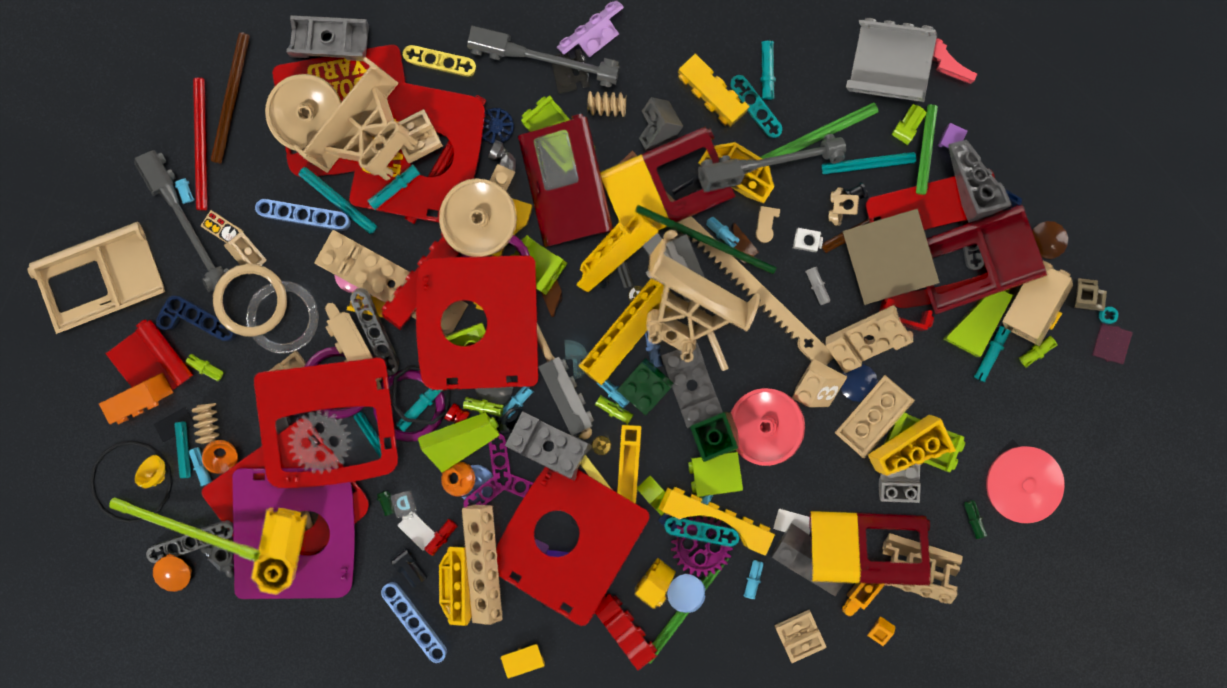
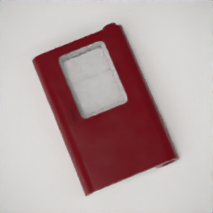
[518,114,613,248]

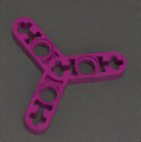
[463,434,533,508]

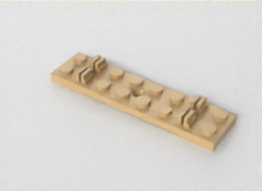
[314,230,468,335]

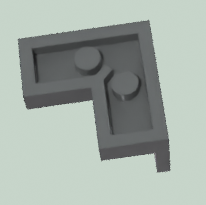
[639,97,683,151]

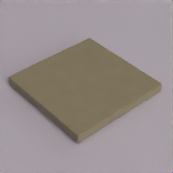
[843,209,939,305]

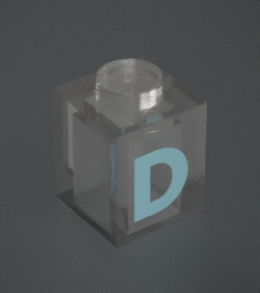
[391,490,417,520]

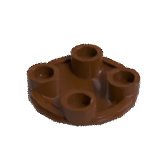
[1032,221,1068,259]

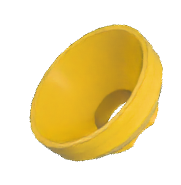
[135,455,166,488]

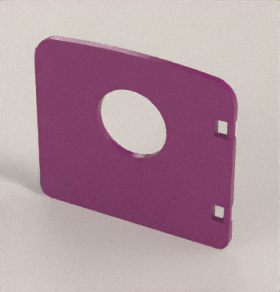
[233,468,355,599]

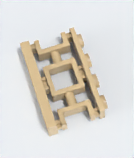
[882,533,963,604]

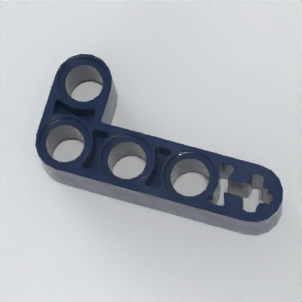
[156,296,237,341]

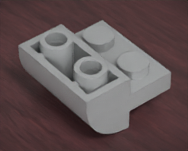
[879,464,921,503]

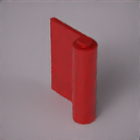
[106,319,193,402]

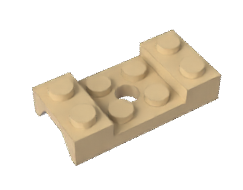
[825,305,913,373]

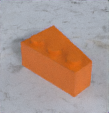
[99,373,173,425]

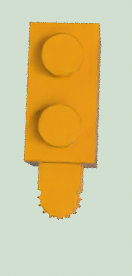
[842,583,885,616]

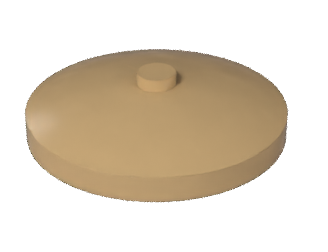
[265,74,342,151]
[439,179,517,257]

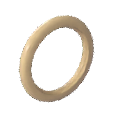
[213,264,287,336]

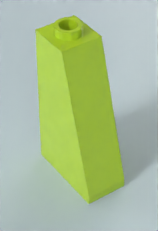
[944,290,1013,357]
[418,412,500,473]

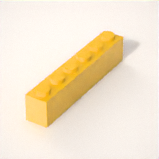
[578,278,671,385]

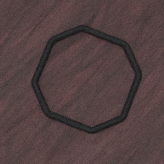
[391,365,450,425]

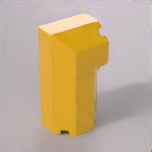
[252,508,308,594]

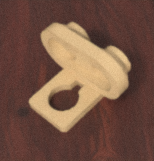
[829,187,859,226]

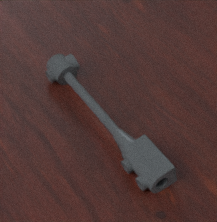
[467,26,620,87]
[698,134,846,192]
[134,150,231,292]

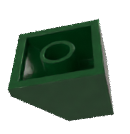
[690,412,739,462]

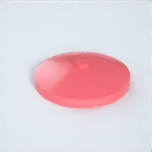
[731,388,805,466]
[986,446,1064,523]

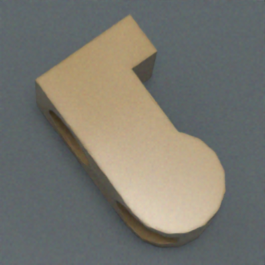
[756,206,780,243]

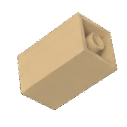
[1002,261,1073,346]

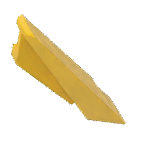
[577,213,658,292]

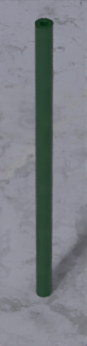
[635,205,776,274]

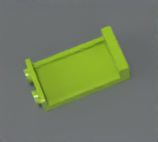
[521,96,595,174]
[884,413,965,472]

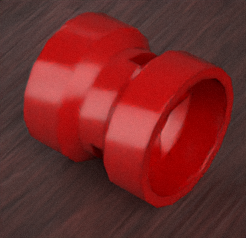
[444,403,470,423]

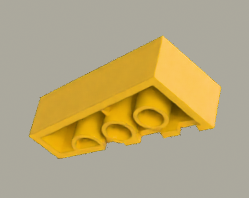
[678,54,749,127]
[868,415,956,476]

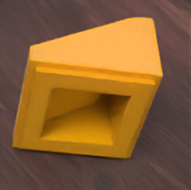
[867,617,896,646]

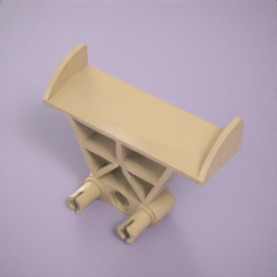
[293,57,417,180]
[646,239,760,362]

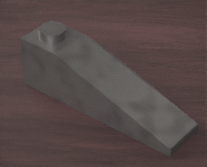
[948,140,1011,222]
[771,523,844,597]

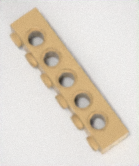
[462,505,502,625]

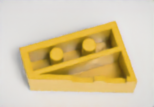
[635,558,676,608]

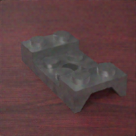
[287,16,369,61]
[661,343,723,428]
[505,411,592,481]

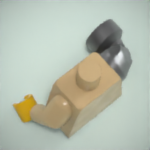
[488,140,516,191]

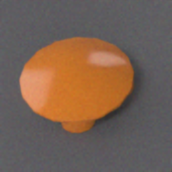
[153,554,192,592]

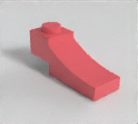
[932,38,977,84]

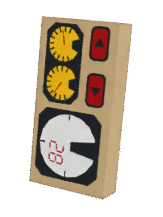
[201,210,244,243]

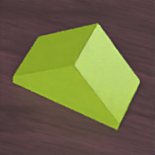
[637,476,665,516]

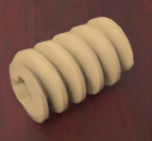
[587,91,626,117]
[192,403,220,444]

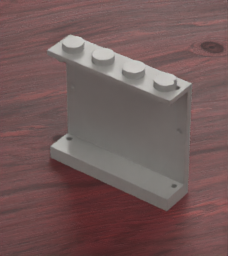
[846,18,937,102]

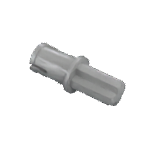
[805,267,830,305]

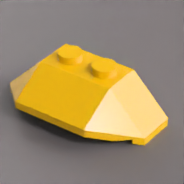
[698,142,774,203]
[439,547,472,626]

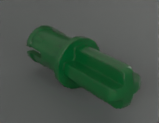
[964,500,987,539]

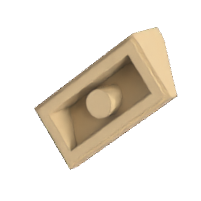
[224,231,267,266]

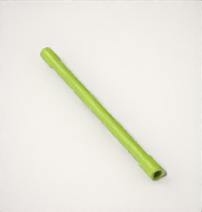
[109,497,260,561]

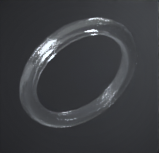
[246,281,319,353]

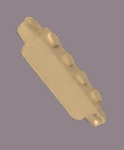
[325,303,382,390]

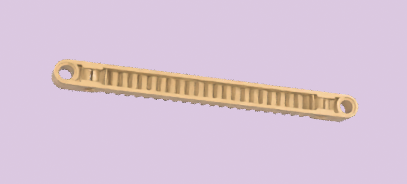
[666,192,834,366]

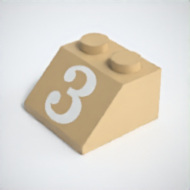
[792,359,847,407]

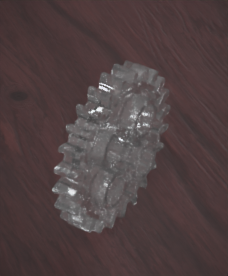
[288,410,353,474]

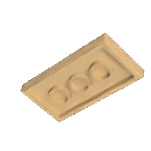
[835,375,915,459]

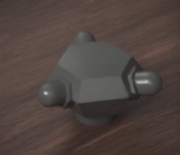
[201,537,234,578]

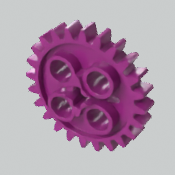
[671,515,734,577]

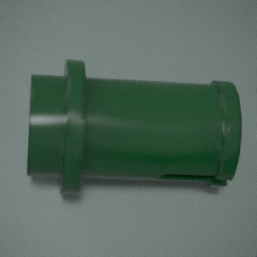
[377,490,396,516]

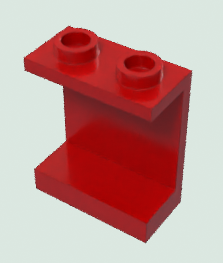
[879,298,934,331]

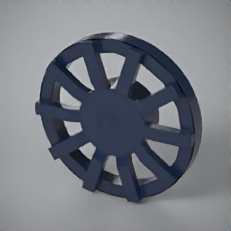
[482,108,514,144]

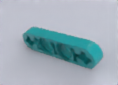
[730,75,782,139]
[665,517,739,547]

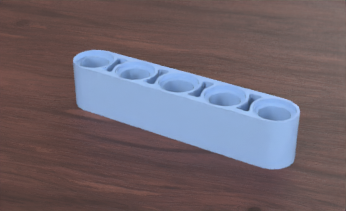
[255,199,351,231]
[381,582,447,663]

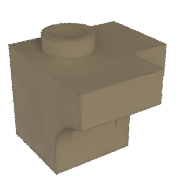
[1074,278,1107,311]

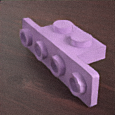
[557,1,624,57]

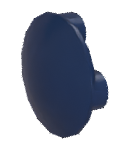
[841,364,878,402]

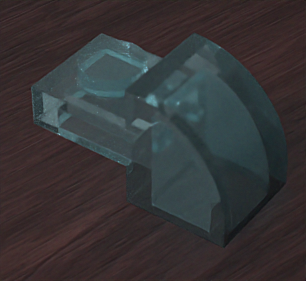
[565,340,588,379]

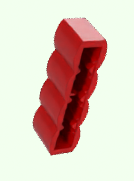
[595,594,658,670]

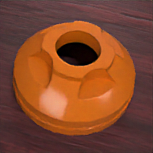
[202,440,238,474]
[441,462,475,496]

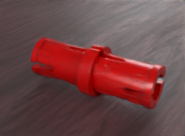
[424,519,458,556]

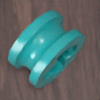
[1099,307,1118,324]

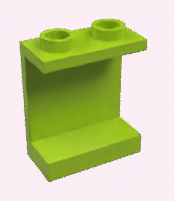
[510,235,568,295]
[688,451,743,497]

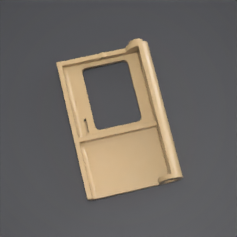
[28,222,165,334]

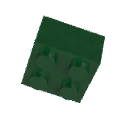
[617,358,674,416]

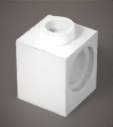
[793,228,823,252]

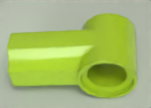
[892,104,927,145]

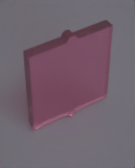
[1092,323,1133,364]

